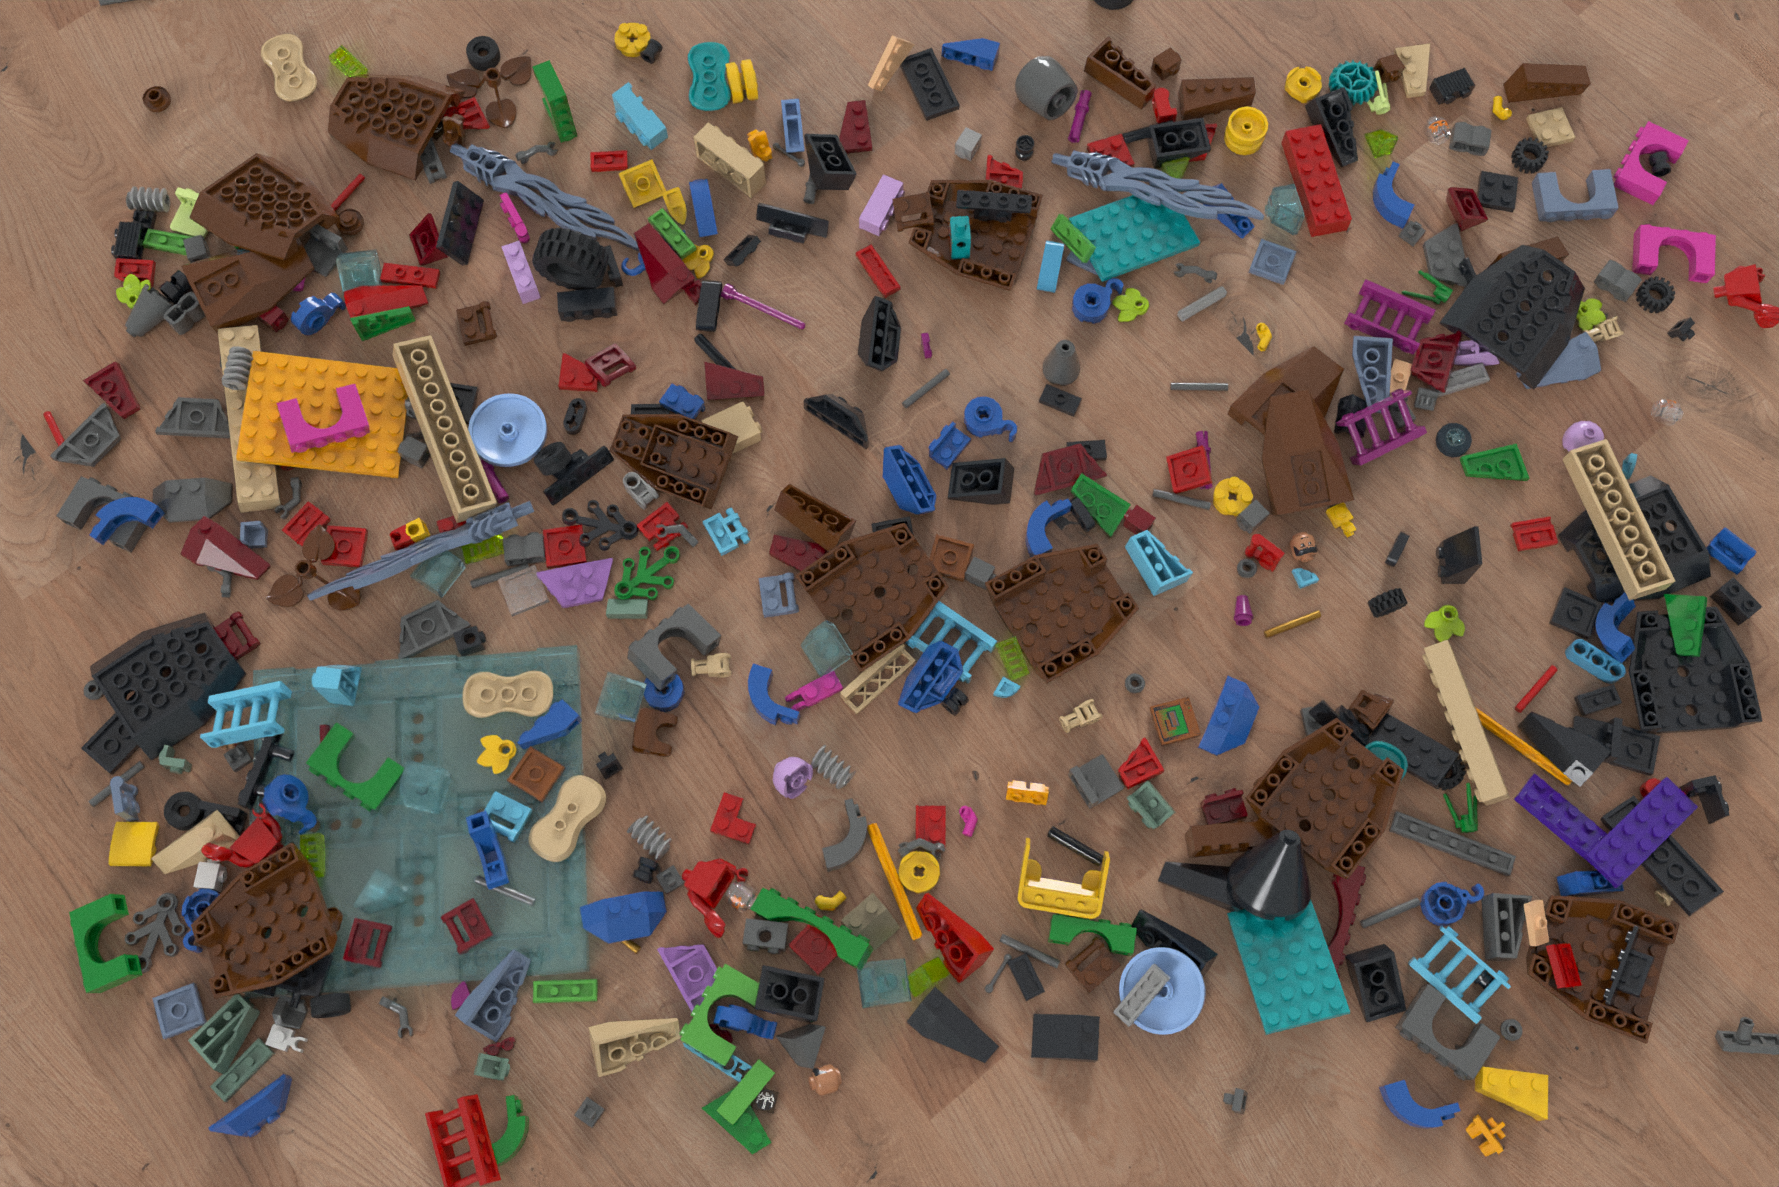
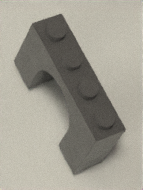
[56,476,148,553]
[627,604,721,691]
[1395,984,1500,1081]

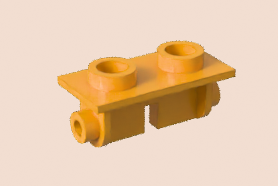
[1006,780,1049,805]

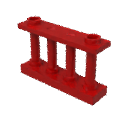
[425,1094,501,1187]

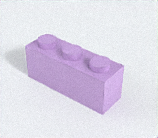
[859,175,905,236]
[502,241,541,304]

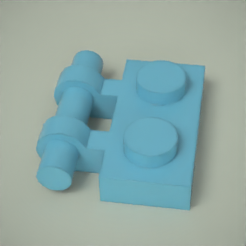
[702,508,751,556]

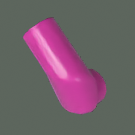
[959,806,978,837]

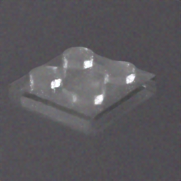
[498,565,550,617]

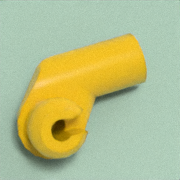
[1492,96,1512,120]
[1256,323,1272,352]
[815,891,847,911]

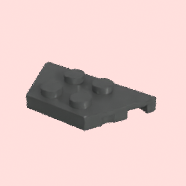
[1422,223,1467,289]
[155,397,230,438]
[50,403,121,467]
[398,600,472,662]

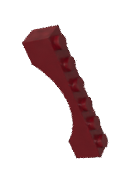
[1328,865,1366,978]

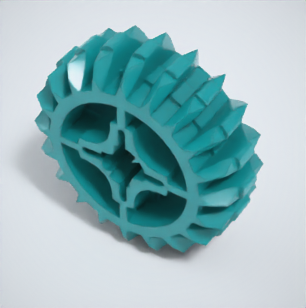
[1328,60,1378,107]

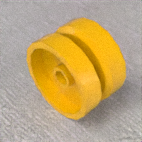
[725,59,758,104]
[1224,107,1268,155]

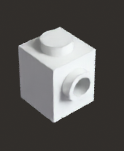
[193,859,227,892]

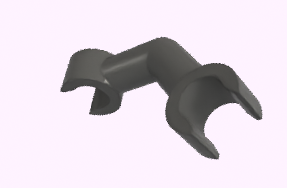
[515,142,558,164]
[1174,263,1217,283]
[274,477,302,520]
[656,524,699,548]
[207,566,232,597]
[897,838,945,859]
[379,996,413,1038]

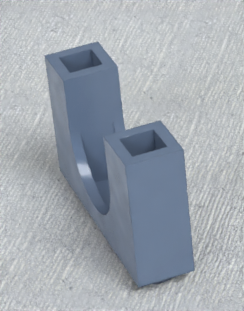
[1532,169,1619,222]

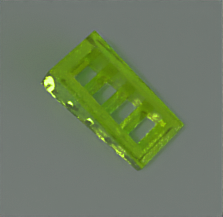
[329,45,368,77]
[461,534,504,564]
[996,636,1030,681]
[300,833,325,878]

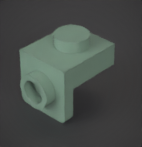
[159,745,192,774]
[473,1053,510,1081]

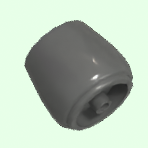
[1015,56,1078,120]

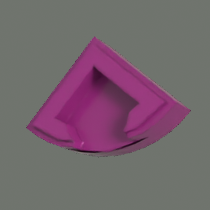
[921,332,932,359]
[451,981,471,1010]

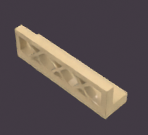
[840,644,916,715]

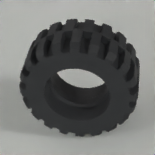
[532,228,609,290]

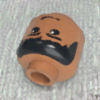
[1289,532,1318,563]
[808,1064,842,1096]

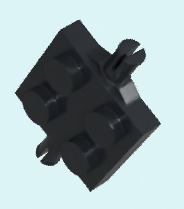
[277,954,334,1009]

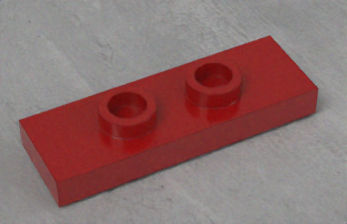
[855,244,901,298]
[380,263,440,289]

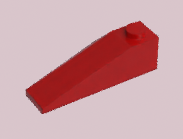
[916,893,994,983]

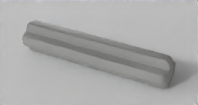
[1177,286,1227,321]

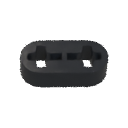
[563,398,587,435]
[1069,497,1095,532]
[1385,531,1410,567]

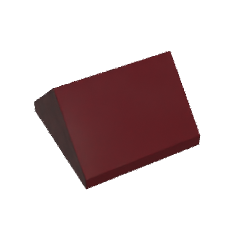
[1446,187,1488,231]
[409,213,448,266]

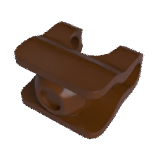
[632,708,678,757]

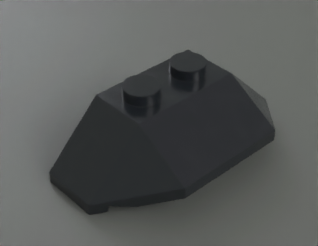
[858,296,901,371]
[803,394,869,450]

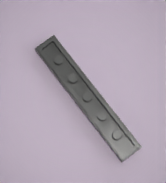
[1389,811,1516,876]

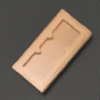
[1390,359,1412,396]
[1524,900,1549,946]

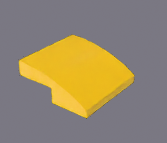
[108,822,160,866]

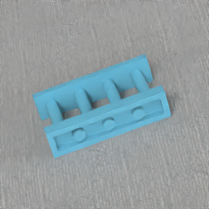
[905,601,997,684]
[200,681,292,748]
[1408,925,1511,1024]

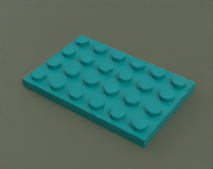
[1069,195,1200,282]
[1227,899,1350,1035]

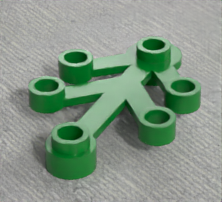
[614,546,680,601]

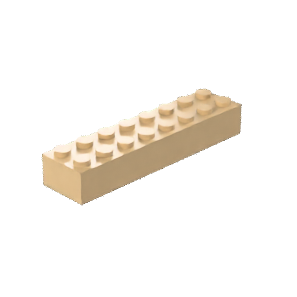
[1562,439,1675,601]
[1422,640,1510,806]

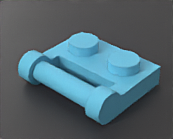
[484,791,533,842]

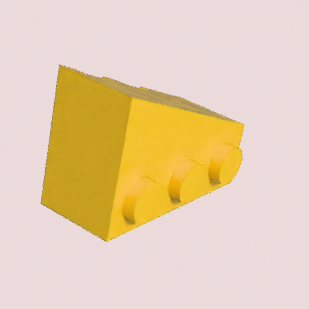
[1475,1067,1548,1121]

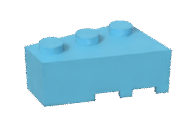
[612,82,668,150]
[1125,530,1193,596]
[312,665,362,706]

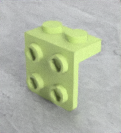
[170,187,208,238]

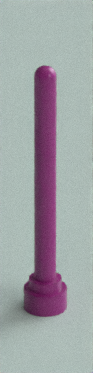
[721,283,806,329]

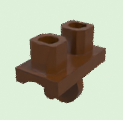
[442,114,466,147]

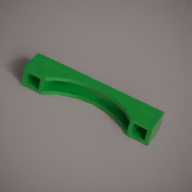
[750,888,874,971]

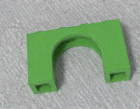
[679,964,759,1067]

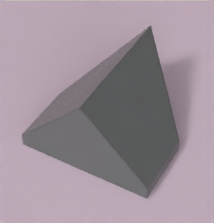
[776,1024,826,1069]

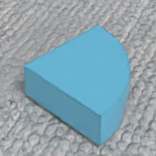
[1622,453,1637,479]
[1292,568,1319,589]
[993,677,1021,698]

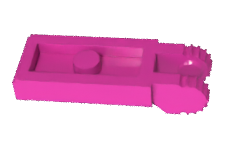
[499,192,530,243]
[785,671,843,711]

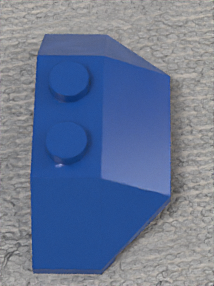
[883,445,936,515]
[898,640,964,713]
[1198,676,1259,756]
[580,892,667,944]
[208,1074,292,1137]

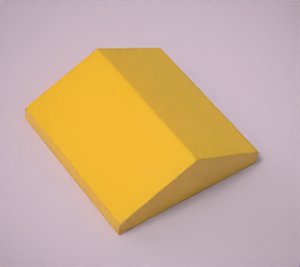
[618,159,666,208]

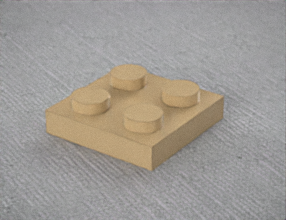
[1526,107,1575,147]

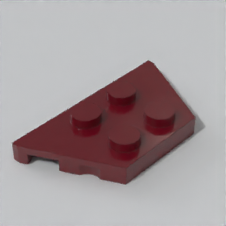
[1410,330,1463,393]
[1034,443,1107,496]

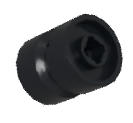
[159,270,193,305]

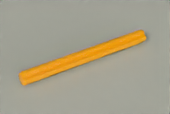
[1475,707,1572,785]
[867,823,922,940]

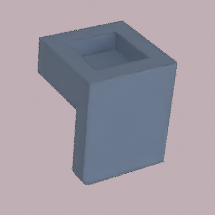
[240,521,268,549]

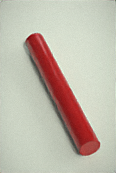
[331,173,365,211]
[43,411,65,447]
[1514,665,1558,713]

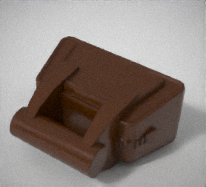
[1348,690,1394,734]

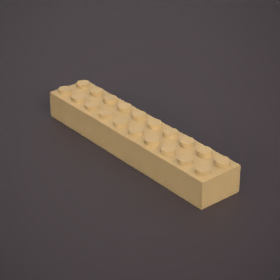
[218,325,281,513]
[392,335,497,523]

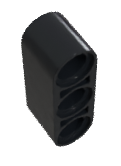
[696,280,722,332]

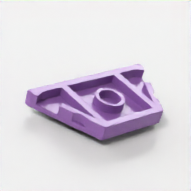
[537,558,613,608]
[657,944,717,1012]

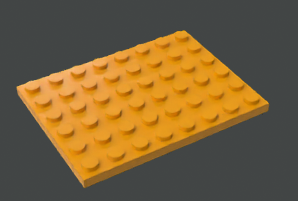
[236,351,408,478]

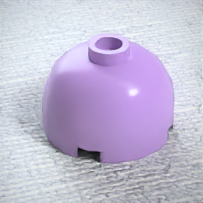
[1562,421,1604,451]
[773,757,813,799]

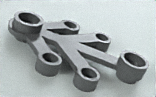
[125,893,187,973]

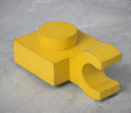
[1325,502,1356,538]

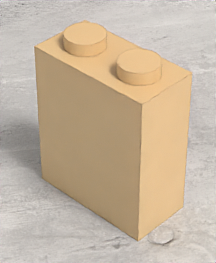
[702,402,763,454]

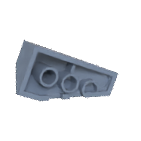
[1516,332,1601,389]
[1352,336,1393,413]
[455,949,531,1043]

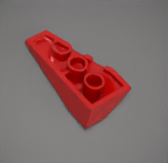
[343,285,429,318]

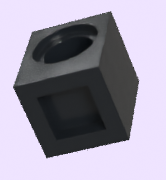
[453,626,487,657]

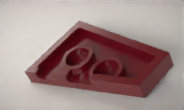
[839,100,872,154]
[83,361,141,419]
[704,362,765,400]
[769,534,828,572]

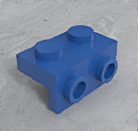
[659,384,705,419]
[1706,527,1757,575]

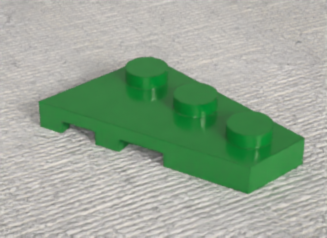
[350,306,416,342]
[1460,444,1530,481]
[1070,473,1131,538]
[1664,594,1707,657]
[702,1088,771,1155]

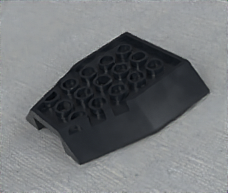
[1439,245,1585,390]
[1558,475,1711,603]
[1629,606,1763,734]
[90,613,247,760]

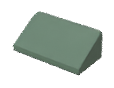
[606,599,648,619]

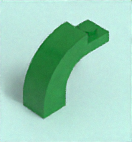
[491,1095,529,1167]

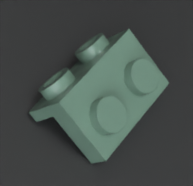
[1127,781,1176,830]

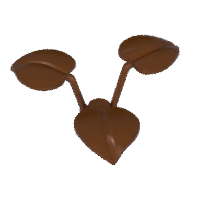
[447,56,531,128]
[266,524,361,611]

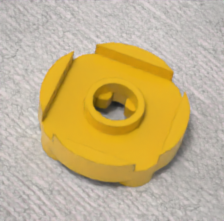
[614,23,651,57]
[1284,66,1322,103]
[1213,476,1253,516]
[898,851,940,894]

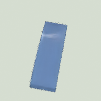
[781,99,805,153]

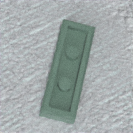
[210,1038,275,1102]

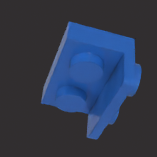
[928,422,971,470]

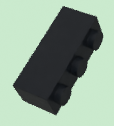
[557,287,618,322]

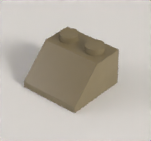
[841,893,900,954]

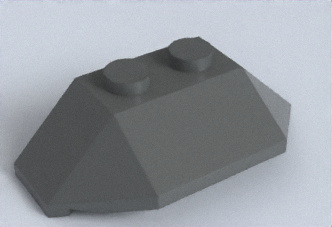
[153,478,233,523]

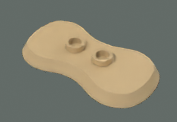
[261,34,317,102]
[463,670,553,718]
[529,775,606,862]

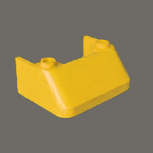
[1017,838,1110,919]

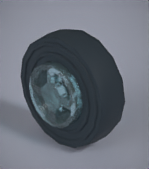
[1435,423,1472,457]

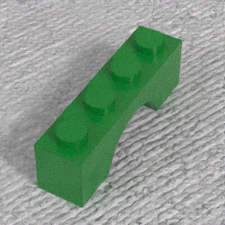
[1048,913,1137,956]

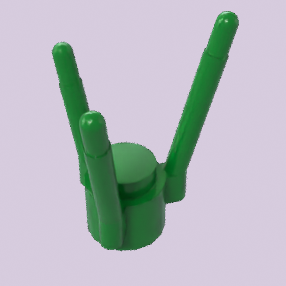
[1402,270,1453,305]
[1443,782,1478,833]

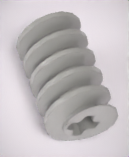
[126,186,170,212]
[222,346,253,390]
[811,745,856,789]
[627,815,672,861]

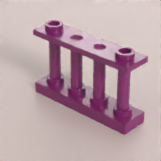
[1344,279,1435,355]
[1336,388,1427,465]

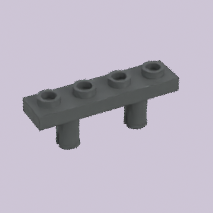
[1715,1017,1779,1055]

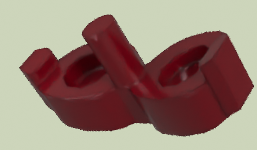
[708,1024,733,1044]
[483,1037,516,1056]

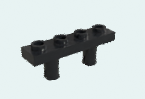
[238,733,295,811]

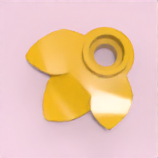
[682,244,714,279]
[477,735,517,774]

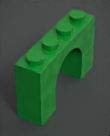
[532,60,578,143]
[306,722,407,812]
[69,894,142,993]

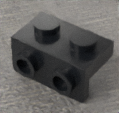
[1334,394,1367,438]

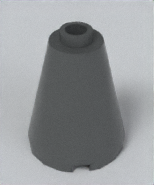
[125,284,175,337]
[1043,340,1080,386]

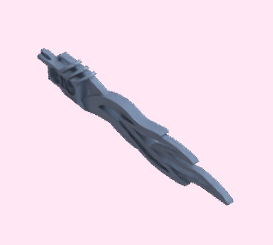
[450,143,639,251]
[1051,150,1264,220]
[307,501,534,601]

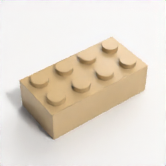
[694,122,766,198]

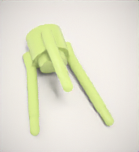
[1367,71,1390,115]

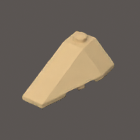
[151,810,240,874]
[588,1018,680,1077]

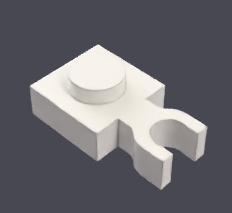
[265,1024,308,1053]

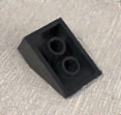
[1146,118,1211,169]
[804,133,857,190]
[948,458,1015,505]
[1436,526,1483,584]
[1345,944,1406,1022]
[754,965,825,1023]
[1031,1014,1100,1063]

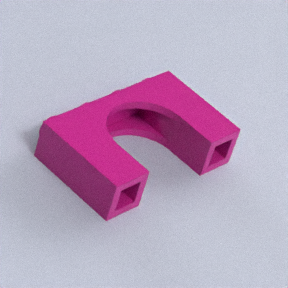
[1613,121,1689,205]
[1632,224,1716,283]
[277,384,370,453]

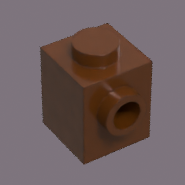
[1151,47,1182,81]
[1373,54,1405,84]

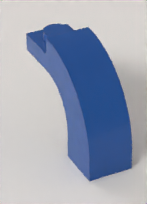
[1373,162,1414,228]
[689,179,718,237]
[90,497,165,545]
[1026,499,1072,557]
[1596,592,1636,663]
[748,663,800,725]
[466,811,510,890]
[1379,1080,1461,1129]

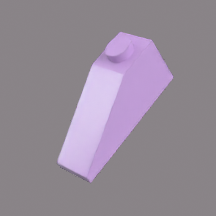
[1454,340,1500,366]

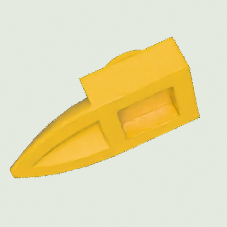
[662,187,687,225]

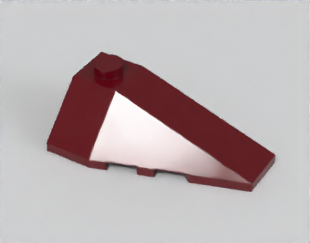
[180,516,271,580]

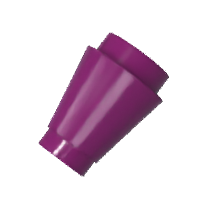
[1233,595,1254,626]

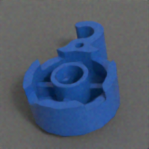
[1072,278,1124,324]
[291,293,346,335]
[964,397,1017,442]
[643,674,685,712]
[262,774,317,835]
[1420,882,1484,926]
[182,889,220,953]
[713,1004,777,1040]

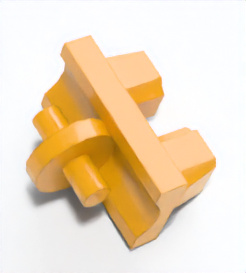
[747,129,773,161]
[1465,1114,1506,1157]

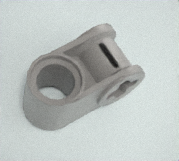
[623,472,659,510]

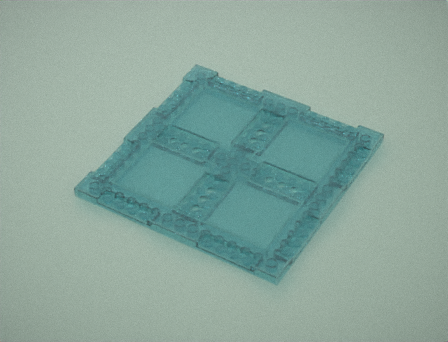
[245,645,590,999]

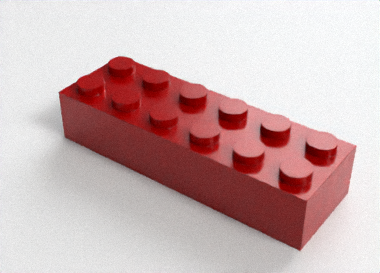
[1281,124,1352,237]

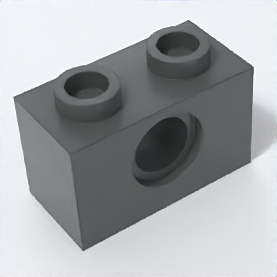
[742,918,789,954]

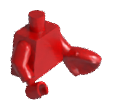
[1713,264,1779,328]
[201,803,284,868]
[682,858,748,938]

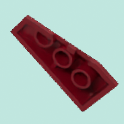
[634,223,695,305]

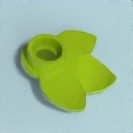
[116,274,151,309]
[1112,288,1149,322]
[1576,298,1606,331]
[1424,605,1465,642]

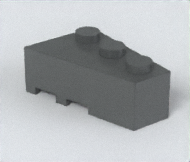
[1481,893,1532,961]

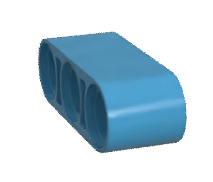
[1037,240,1064,293]
[1565,639,1626,684]

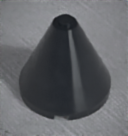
[1227,830,1312,921]

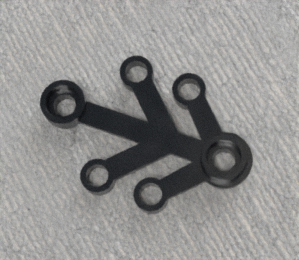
[562,500,638,551]

